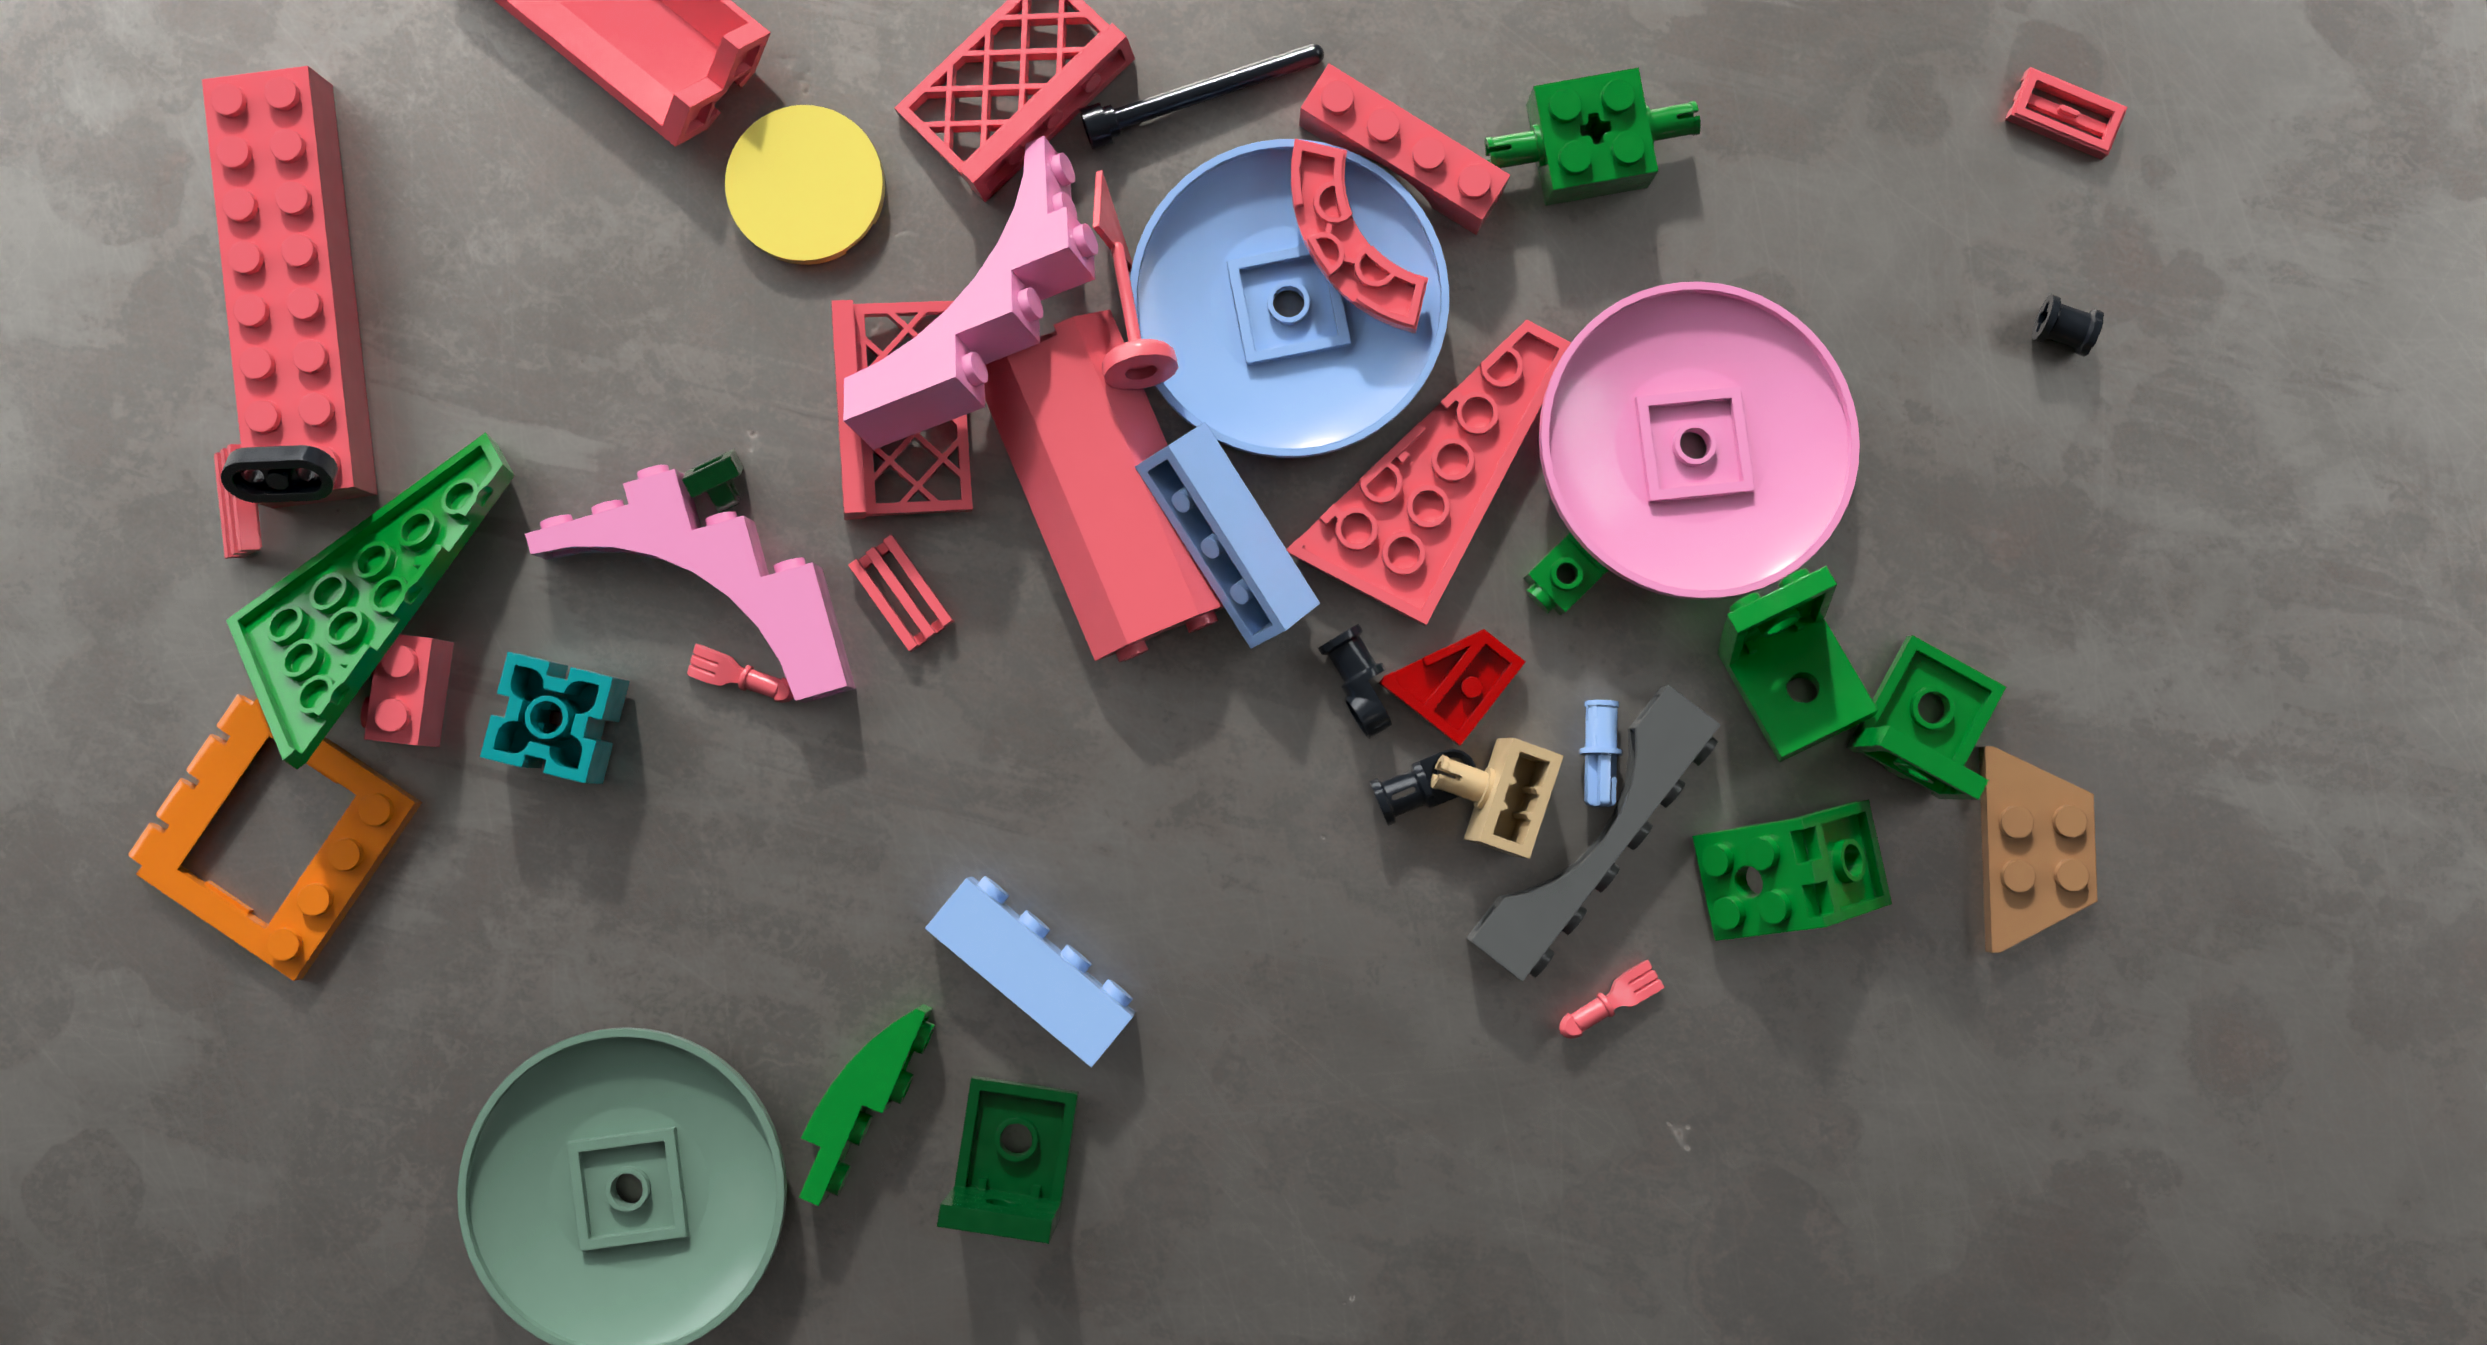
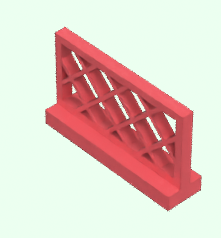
[894,0,1135,202]
[831,300,973,520]

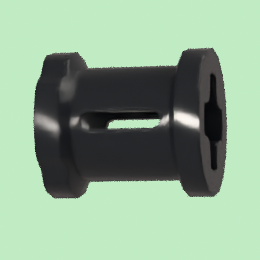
[2032,294,2104,357]

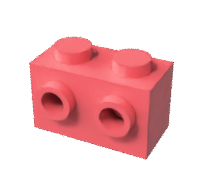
[360,634,454,747]

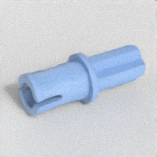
[1579,700,1623,807]

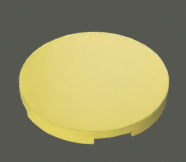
[725,105,885,265]

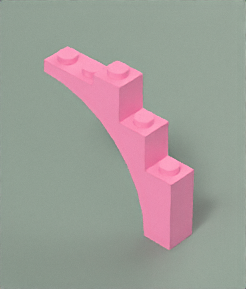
[843,136,1098,450]
[525,465,856,703]

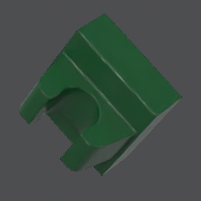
[682,449,744,513]

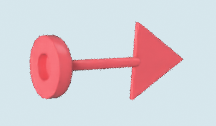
[1093,170,1179,390]

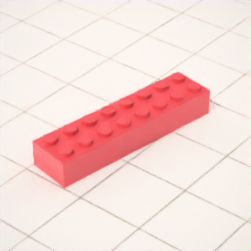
[202,66,378,509]

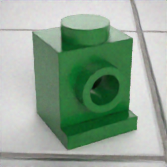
[1523,533,1608,615]

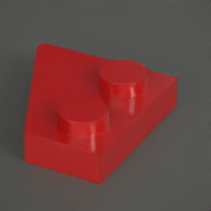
[1378,629,1526,746]

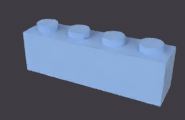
[1135,422,1320,648]
[925,876,1136,1068]

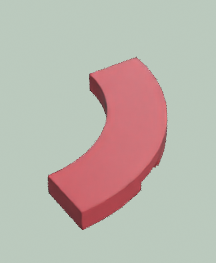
[1291,139,1428,333]

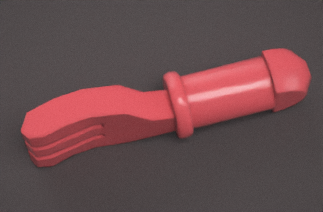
[687,644,794,703]
[1559,960,1665,1039]

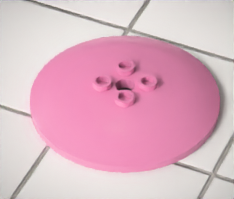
[1539,282,1860,600]

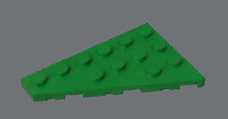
[226,432,515,769]

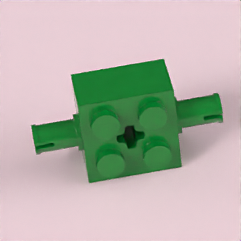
[1484,67,1701,206]

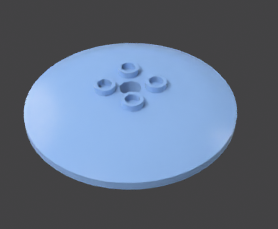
[1130,139,1449,458]

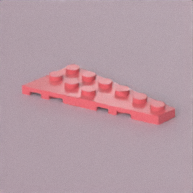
[1286,319,1571,626]

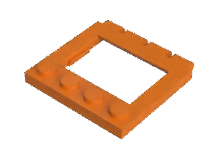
[128,694,422,981]

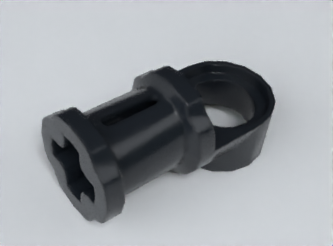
[1318,624,1392,739]
[1370,749,1476,826]

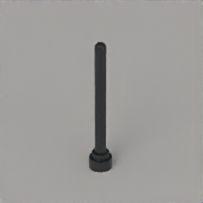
[1079,44,1324,150]

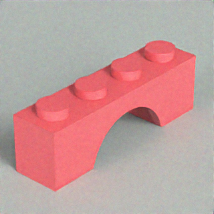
[1299,63,1510,235]

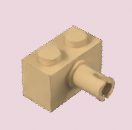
[1430,738,1564,859]

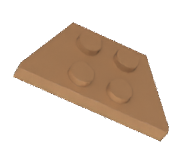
[1979,746,2098,953]

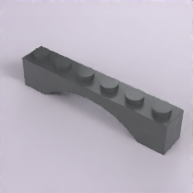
[1467,685,1721,982]

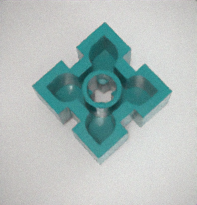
[480,652,630,784]

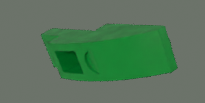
[799,1004,935,1206]

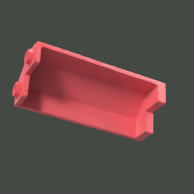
[494,0,771,147]
[984,309,1224,663]

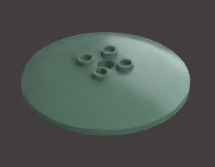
[457,1027,787,1345]

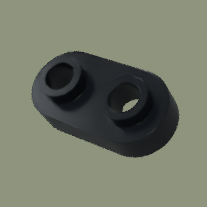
[221,445,338,503]

